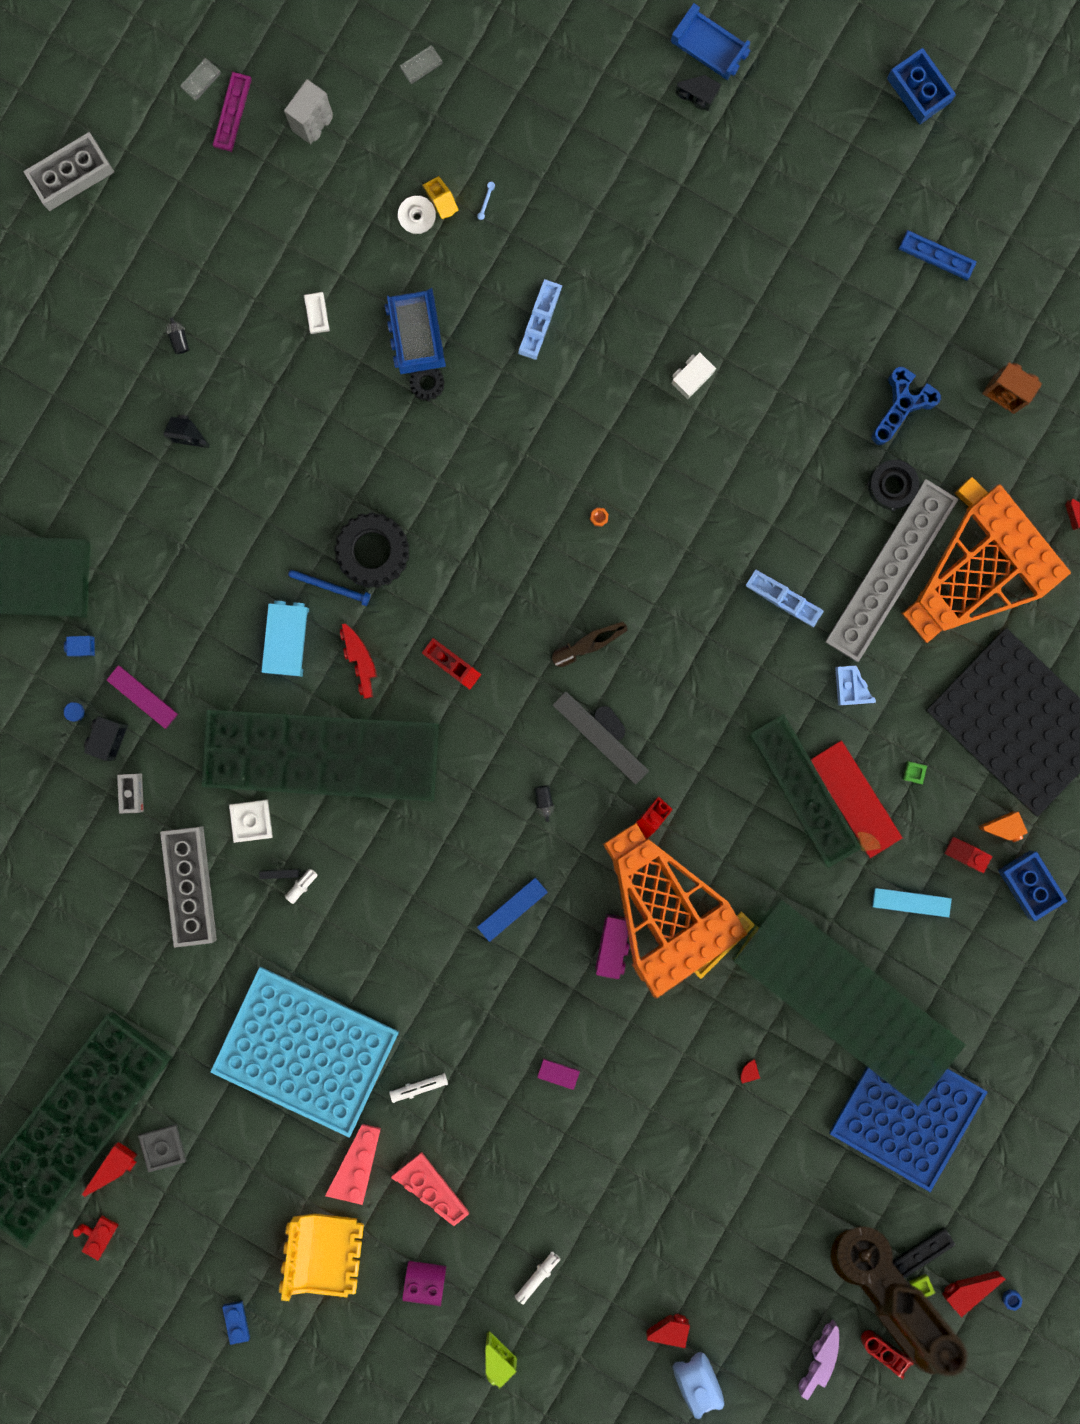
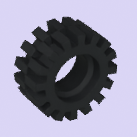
[409,368,445,401]

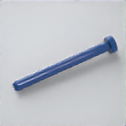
[288,570,371,606]

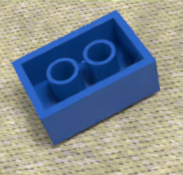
[887,48,956,125]
[998,850,1067,921]

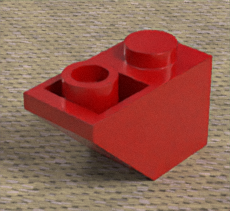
[634,797,673,840]

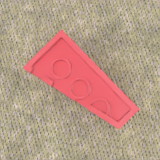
[325,1124,381,1205]
[391,1152,469,1226]

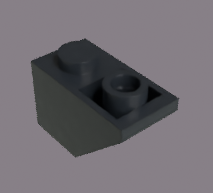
[675,75,721,111]

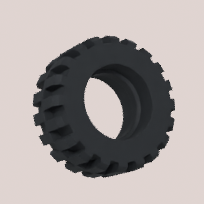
[334,512,410,588]

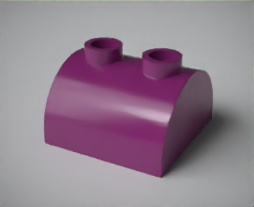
[403,1261,447,1306]

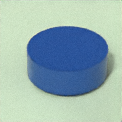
[64,702,85,722]

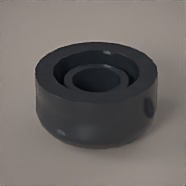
[867,459,919,512]

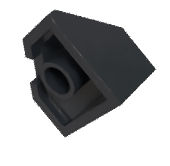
[163,415,210,448]

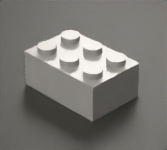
[284,80,333,145]

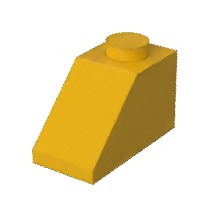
[423,176,458,219]

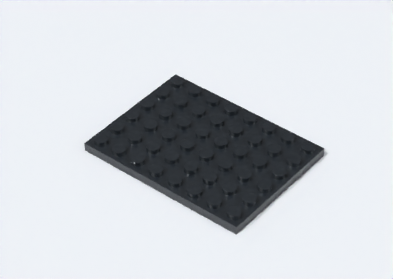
[925,628,1080,817]

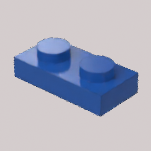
[222,1301,250,1345]

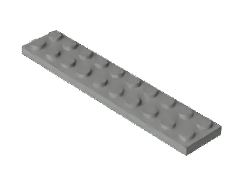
[825,479,958,662]

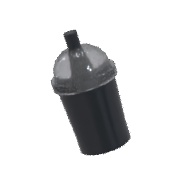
[166,317,190,355]
[534,785,555,822]

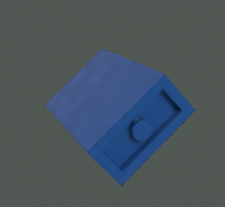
[671,3,751,80]

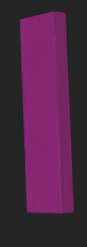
[213,72,252,152]
[107,665,178,729]

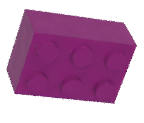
[595,913,629,979]

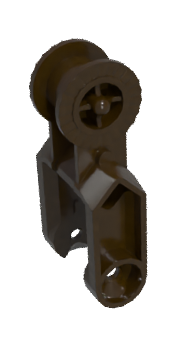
[830,1227,968,1376]

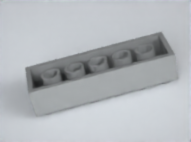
[160,826,217,948]

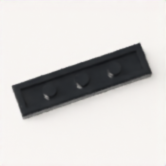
[892,1227,956,1278]

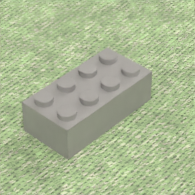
[23,132,114,211]

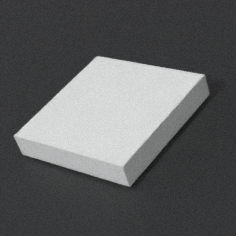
[229,800,273,843]

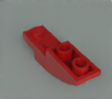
[340,623,377,699]

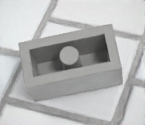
[117,774,144,814]

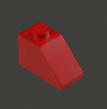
[944,837,993,873]
[646,1314,690,1348]

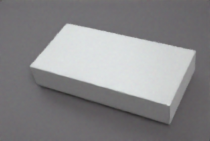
[304,292,330,334]

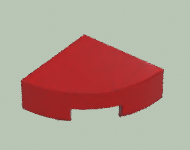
[740,1059,760,1084]

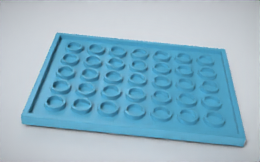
[210,967,399,1138]

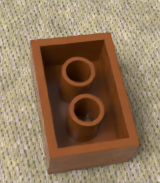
[982,362,1043,414]

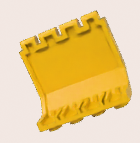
[279,1214,364,1301]

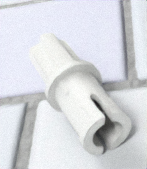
[285,869,317,904]

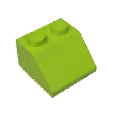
[486,1331,517,1388]

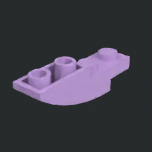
[798,1320,839,1400]

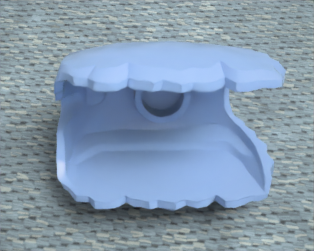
[673,1352,725,1419]

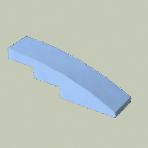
[518,279,562,360]
[746,570,824,628]

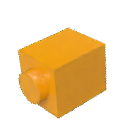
[955,477,988,507]

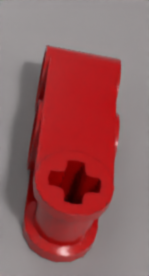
[861,1330,914,1379]

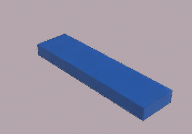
[899,230,977,281]
[477,877,548,942]

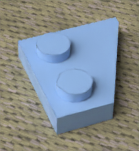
[835,666,876,705]

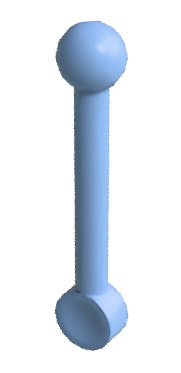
[477,182,495,220]

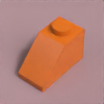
[979,811,1028,842]

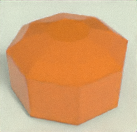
[590,508,609,527]

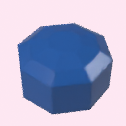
[1002,1289,1023,1311]

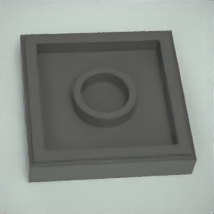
[138,1124,187,1173]

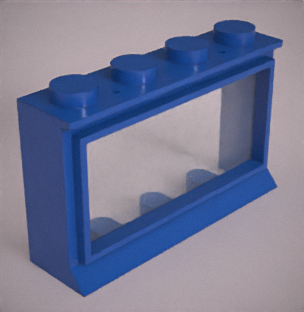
[385,288,446,374]

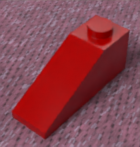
[422,638,482,689]
[82,1142,138,1197]
[942,1271,1005,1318]

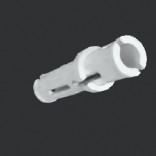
[389,1073,448,1103]
[515,1251,561,1304]

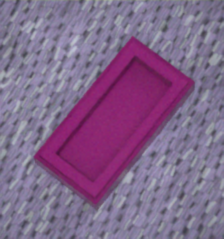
[537,1058,580,1090]

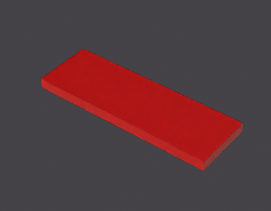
[808,740,903,858]

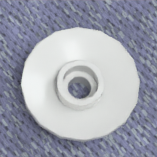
[398,196,436,234]

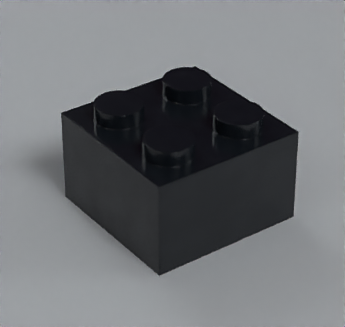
[84,716,129,761]

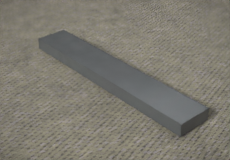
[553,692,649,785]

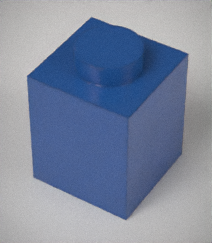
[64,636,95,657]

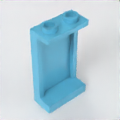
[262,601,309,677]

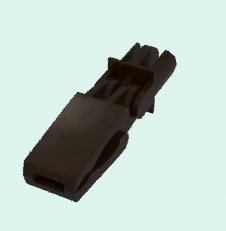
[552,622,628,667]

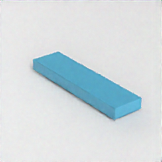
[872,888,952,917]

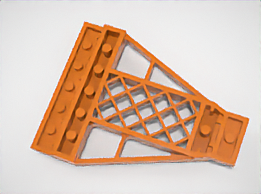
[902,484,1071,643]
[603,823,748,998]

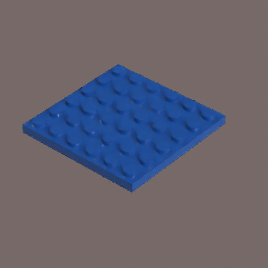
[829,1033,988,1192]

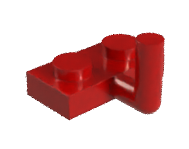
[73,1216,119,1260]

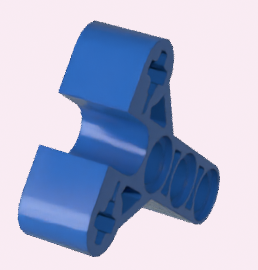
[872,367,941,445]

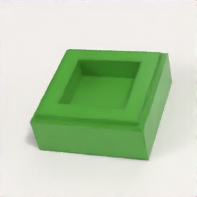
[903,761,927,784]

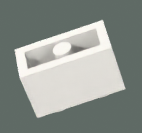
[671,353,716,399]

